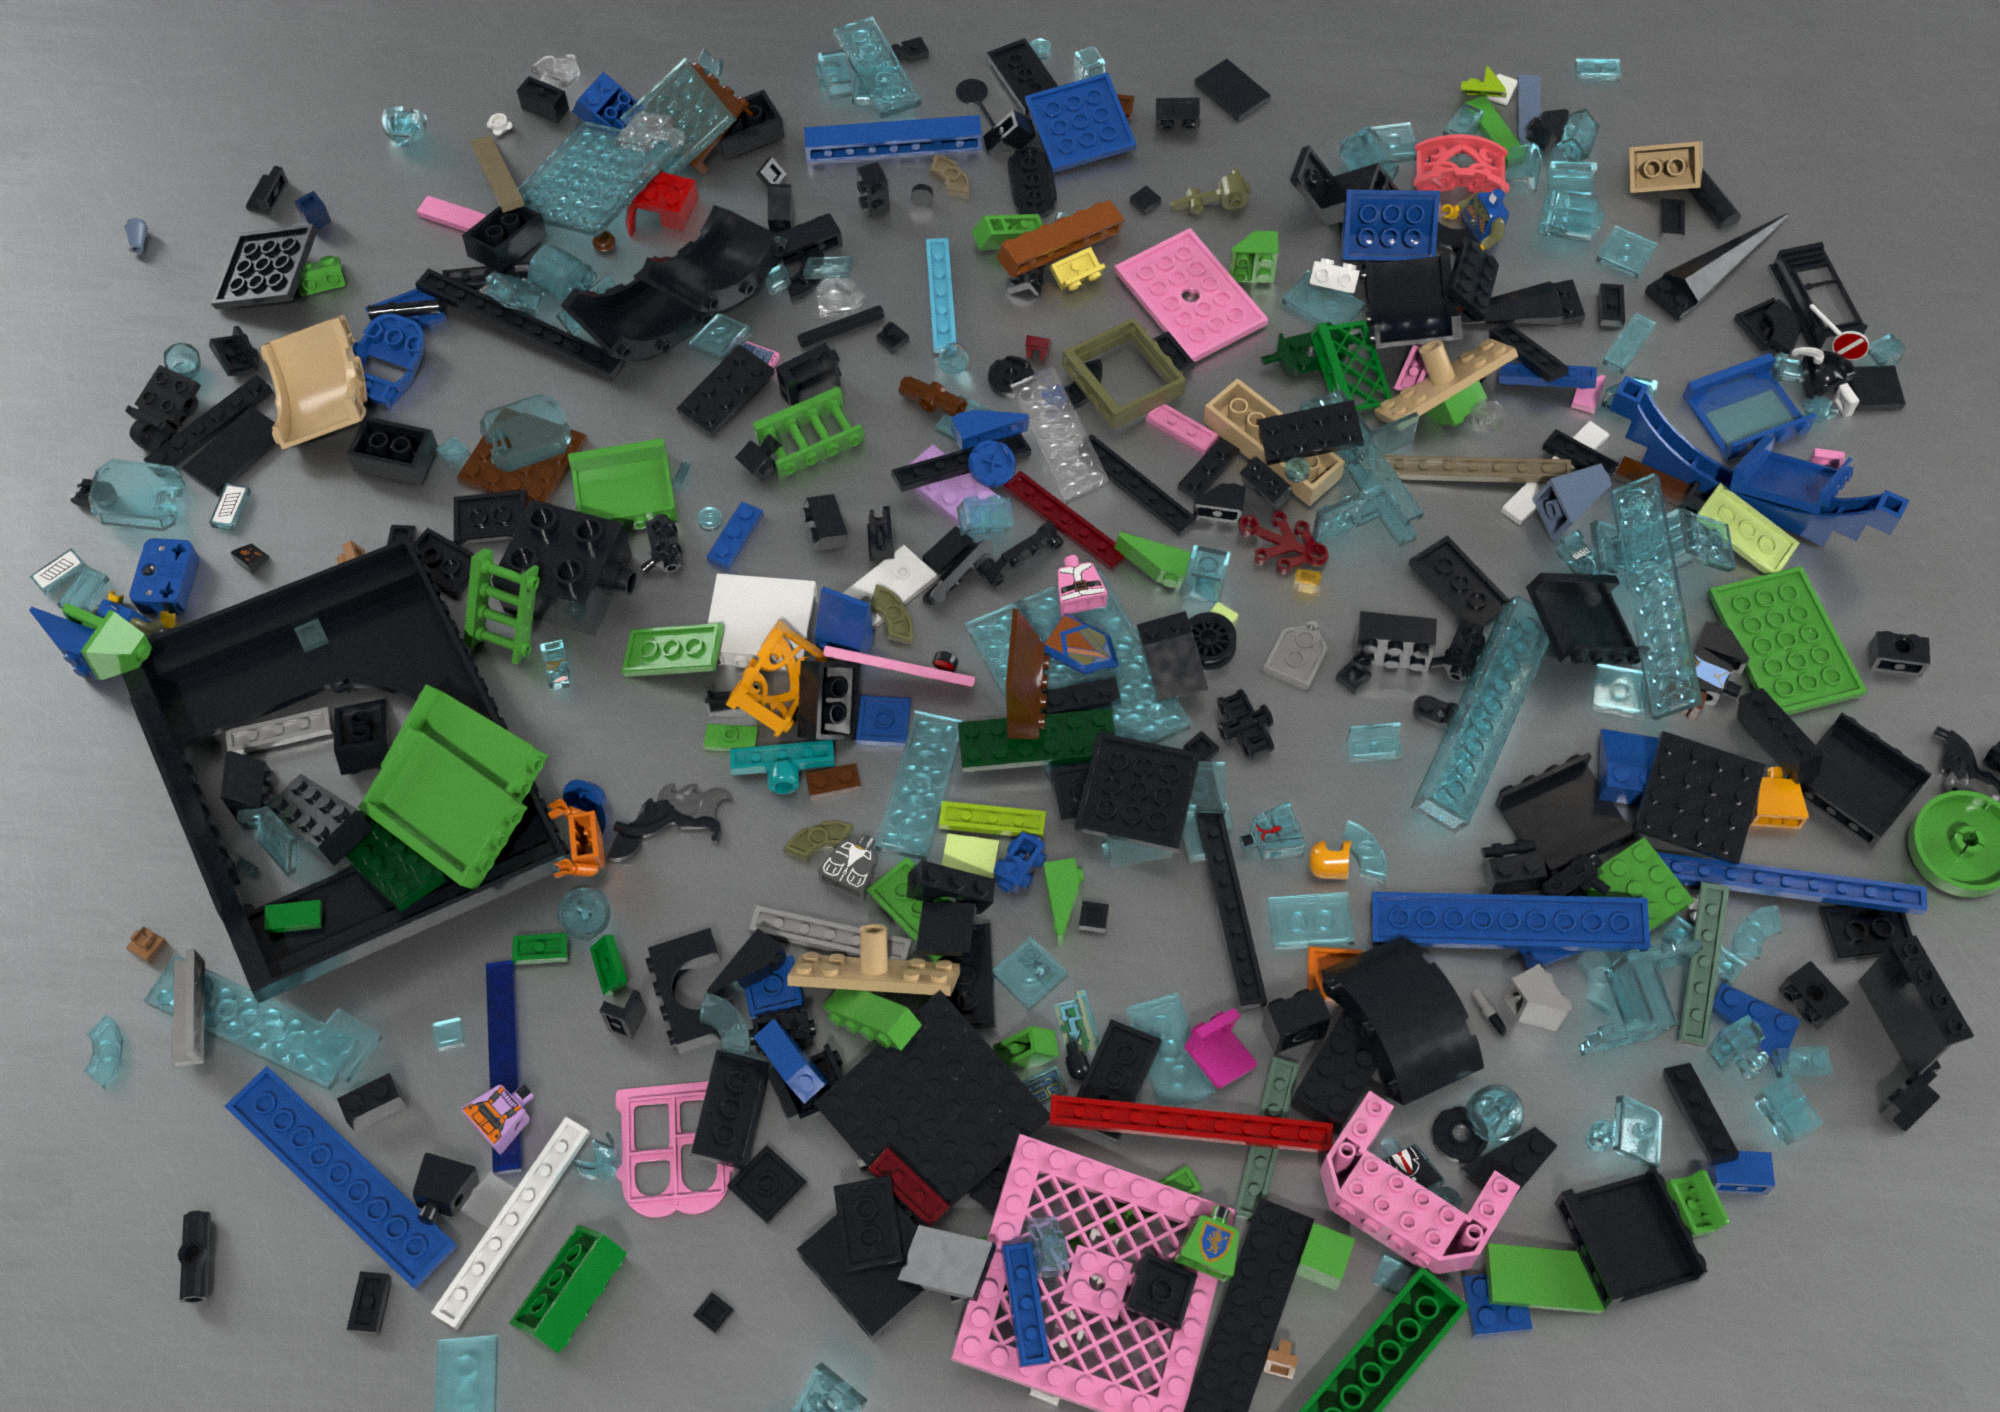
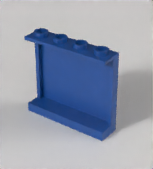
[1729,435,1854,514]

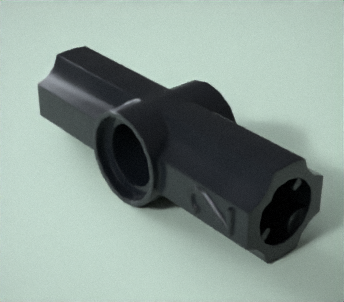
[178,1210,213,1304]

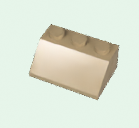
[1629,141,1703,193]

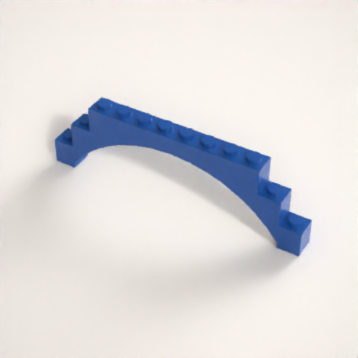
[1609,376,1910,547]

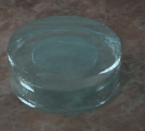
[1030,38,1051,60]
[1285,457,1310,482]
[697,507,722,532]

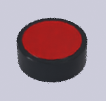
[932,651,959,672]

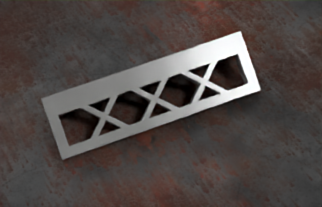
[172,949,205,1067]

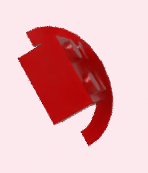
[625,163,699,237]

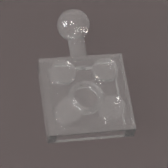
[614,111,685,153]

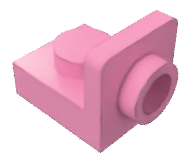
[1808,448,1845,469]

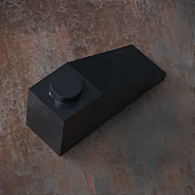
[706,928,786,1004]

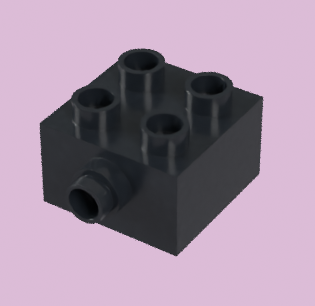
[491,499,637,636]

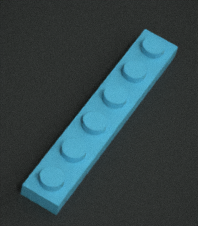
[926,238,957,353]

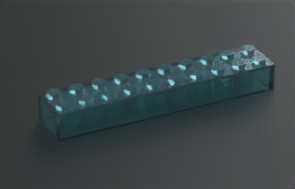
[1410,594,1550,834]

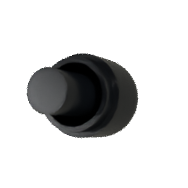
[1065,1041,1090,1081]

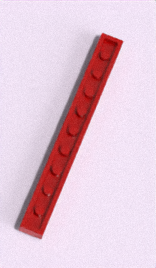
[1049,1095,1333,1154]

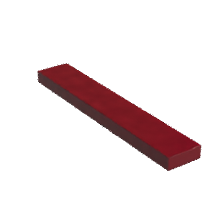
[1004,471,1127,572]

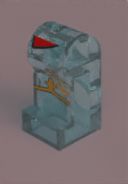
[540,640,571,691]

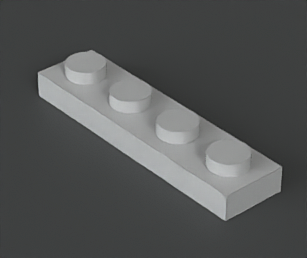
[225,707,333,754]

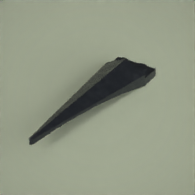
[1645,213,1789,320]
[1457,279,1585,325]

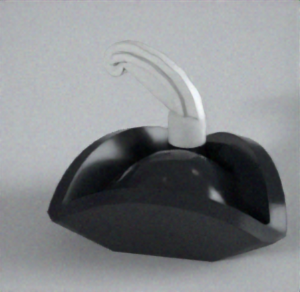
[1792,347,1859,399]

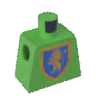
[1174,1205,1239,1282]

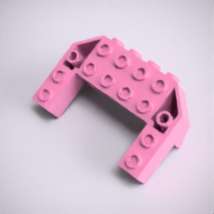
[1320,1091,1520,1275]

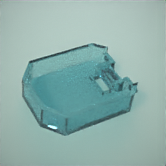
[479,393,572,472]
[88,459,185,531]

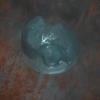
[164,343,201,379]

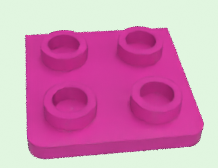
[1184,1008,1257,1089]

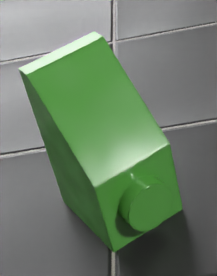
[993,1026,1059,1070]

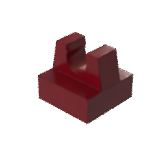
[1025,335,1052,361]

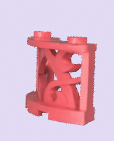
[1414,134,1510,193]

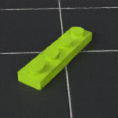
[939,801,1046,839]

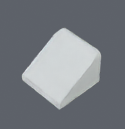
[1487,74,1518,106]

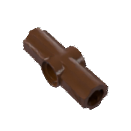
[898,376,967,417]

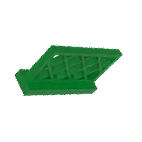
[1310,320,1392,413]

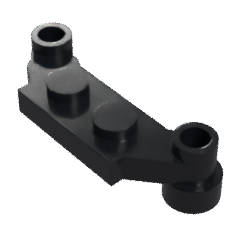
[976,522,1064,588]

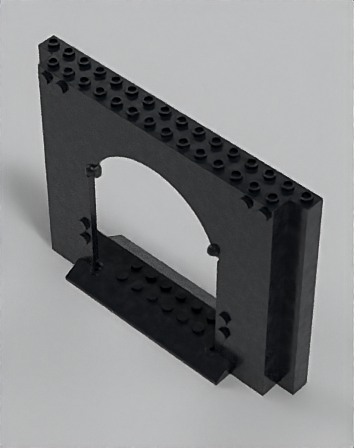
[122,537,571,1003]

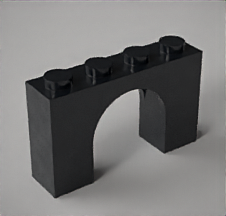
[645,928,743,1054]

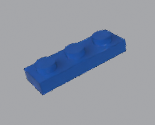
[706,501,764,571]

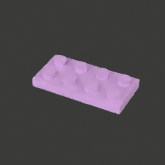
[909,444,1002,533]

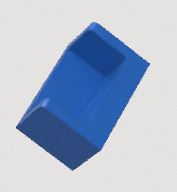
[1706,1151,1775,1194]

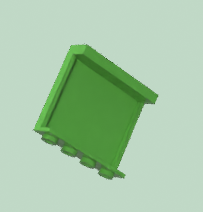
[568,438,678,531]

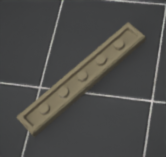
[470,135,525,213]

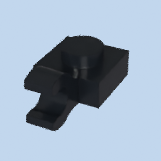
[889,37,929,63]

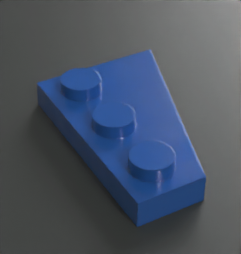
[1712,982,1800,1069]

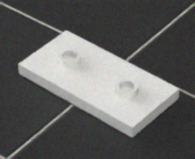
[843,545,938,630]

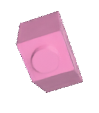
[1394,344,1429,391]

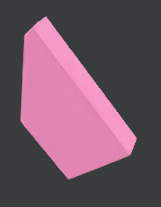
[1571,375,1606,414]

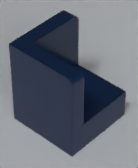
[294,191,331,229]

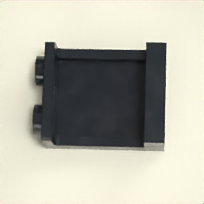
[776,342,842,407]
[767,1044,844,1128]

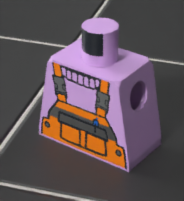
[461,1084,534,1155]

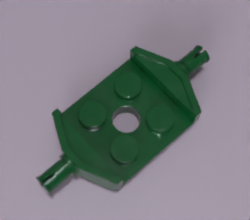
[1261,322,1362,377]

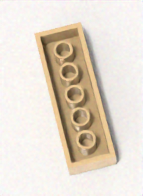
[1203,378,1345,506]

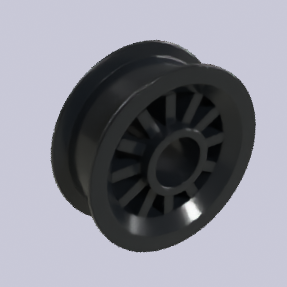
[1189,612,1237,670]

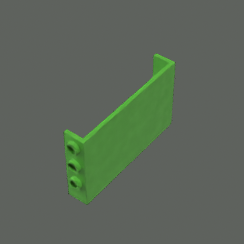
[380,684,548,803]
[358,726,527,889]

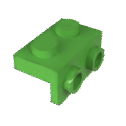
[298,255,346,296]
[1666,1169,1730,1237]

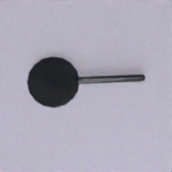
[956,79,995,128]

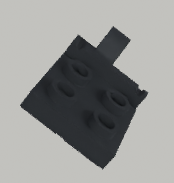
[125,365,201,452]

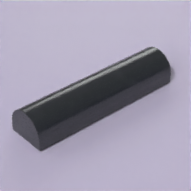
[1688,169,1741,229]

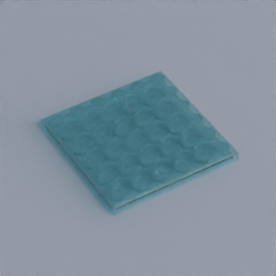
[518,121,680,237]

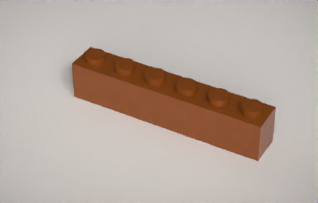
[997,200,1125,278]

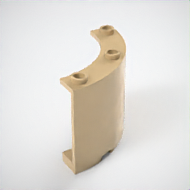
[260,314,367,450]

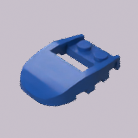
[352,314,425,410]

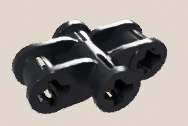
[1217,689,1274,761]

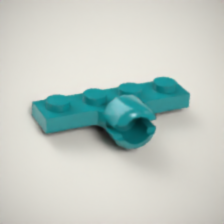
[730,740,835,795]

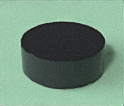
[911,184,933,206]

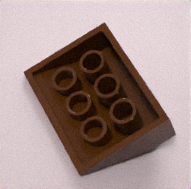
[1006,609,1050,739]

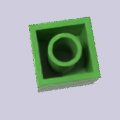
[1296,1223,1355,1291]

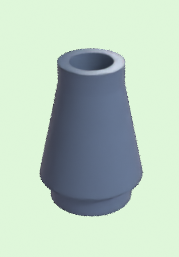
[124,218,148,254]

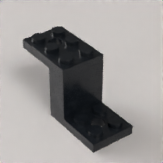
[1290,145,1399,226]

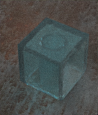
[1184,545,1231,603]

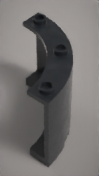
[639,205,788,313]
[1361,253,1463,349]
[560,256,716,360]
[1321,936,1484,1106]

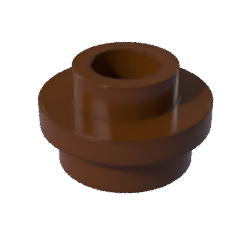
[592,230,616,252]

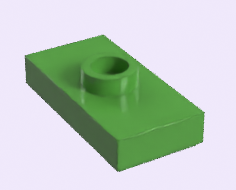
[704,723,759,752]

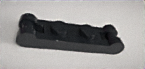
[922,539,994,606]

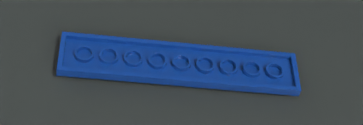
[1372,892,1651,953]
[224,1066,458,1290]

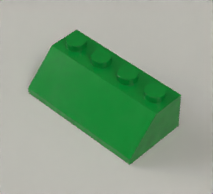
[509,1224,627,1354]

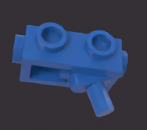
[993,831,1047,894]

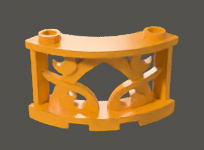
[726,619,828,738]

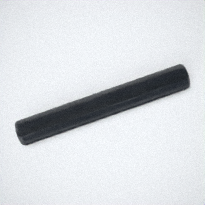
[797,305,885,347]

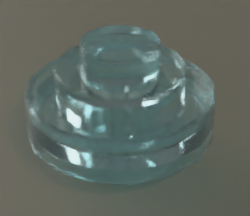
[1801,395,1839,423]

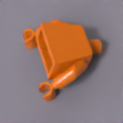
[548,799,605,878]

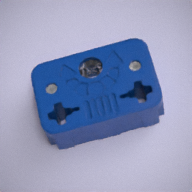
[129,538,200,615]

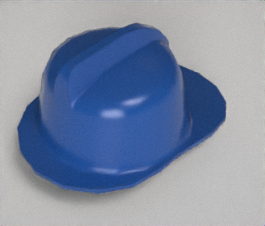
[563,779,607,835]

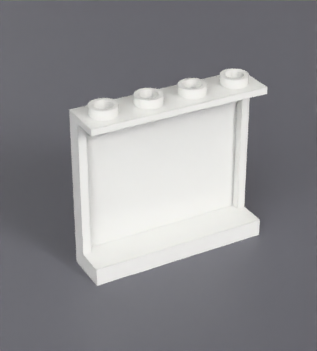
[708,574,817,671]

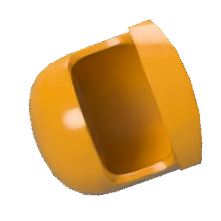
[1309,840,1352,880]

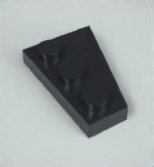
[1459,1127,1558,1197]

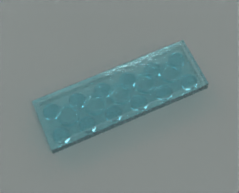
[833,16,921,118]
[875,710,965,861]

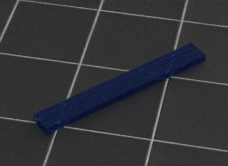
[486,960,523,1175]

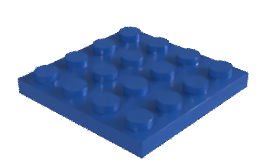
[1025,72,1137,173]

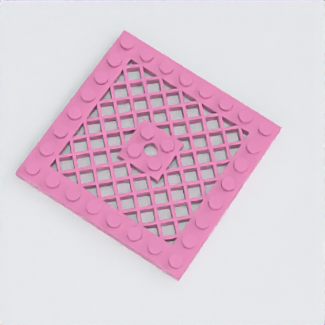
[950,1134,1236,1412]

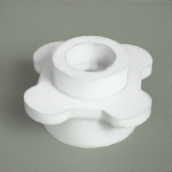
[486,113,513,136]

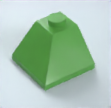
[81,610,152,680]

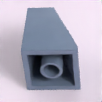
[1532,463,1612,542]

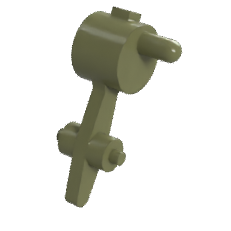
[1170,168,1251,215]

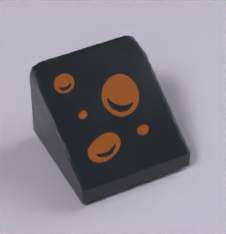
[230,543,270,574]

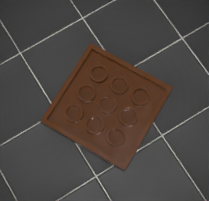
[456,406,588,506]

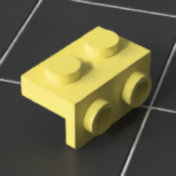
[1049,247,1106,292]

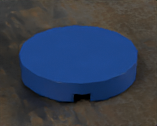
[968,439,1016,488]

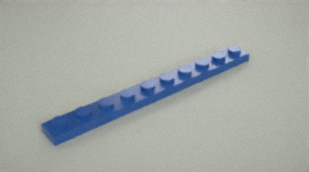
[1657,852,1927,915]

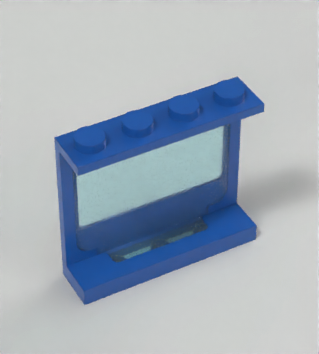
[1682,353,1817,461]

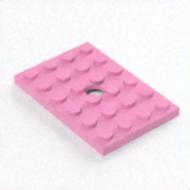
[1114,228,1268,362]

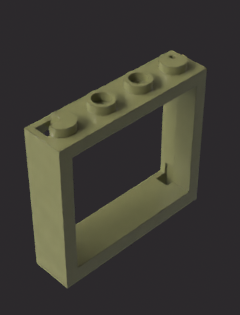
[1062,317,1186,429]

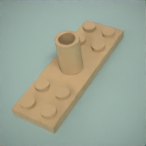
[1374,339,1518,429]
[787,924,960,996]

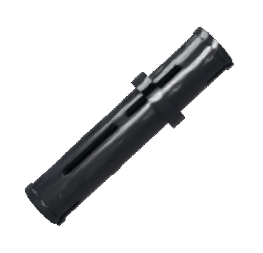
[368,299,441,320]

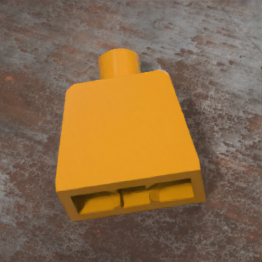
[1750,767,1809,829]

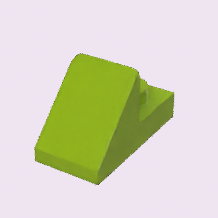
[1461,65,1507,98]

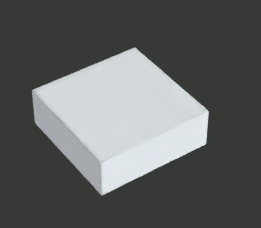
[1832,383,1859,417]

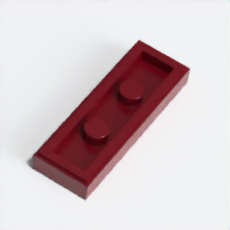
[868,1147,951,1228]

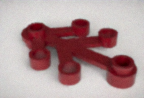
[1238,511,1329,574]

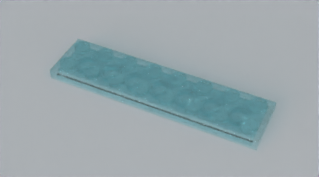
[143,955,361,1091]

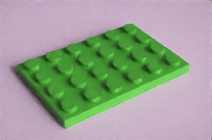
[1707,566,1867,715]

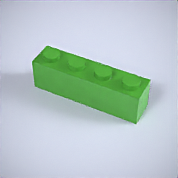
[822,989,922,1051]

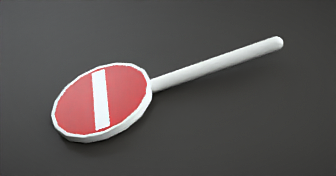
[1809,304,1869,360]

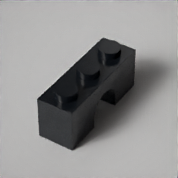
[907,860,994,916]

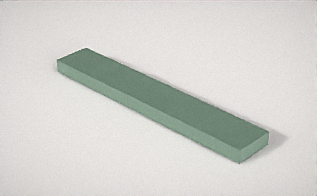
[1678,882,1730,1047]
[1234,1056,1300,1221]

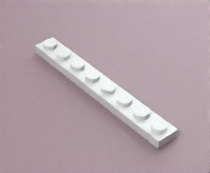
[431,1117,591,1330]

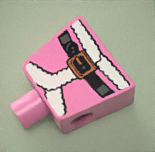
[1057,555,1107,616]

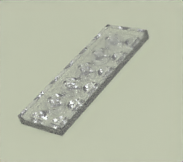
[1010,366,1110,505]

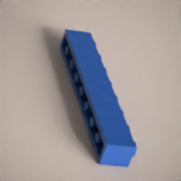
[804,115,982,163]

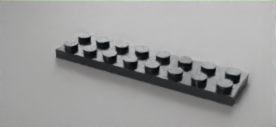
[1184,1198,1314,1412]

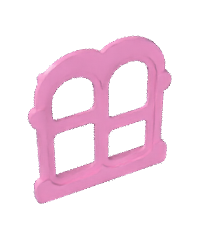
[616,1081,735,1218]

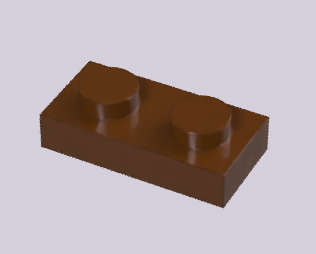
[805,763,861,800]

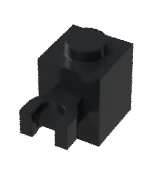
[735,434,782,482]

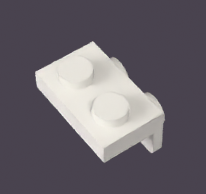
[1310,258,1361,293]

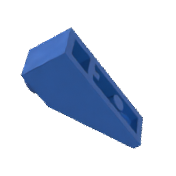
[951,410,1029,450]
[753,1018,830,1104]

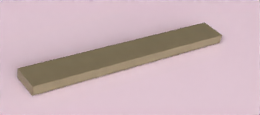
[1375,455,1572,483]

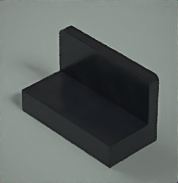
[245,165,289,215]
[599,990,647,1040]

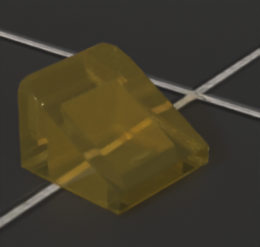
[1293,568,1322,595]

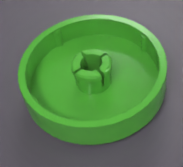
[1908,790,2000,897]

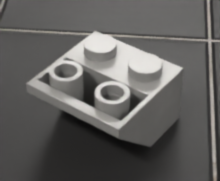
[1502,964,1572,1031]

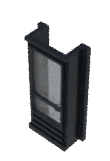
[1768,242,1868,350]

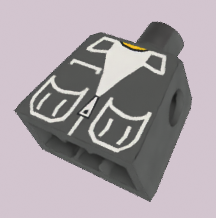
[818,834,878,902]

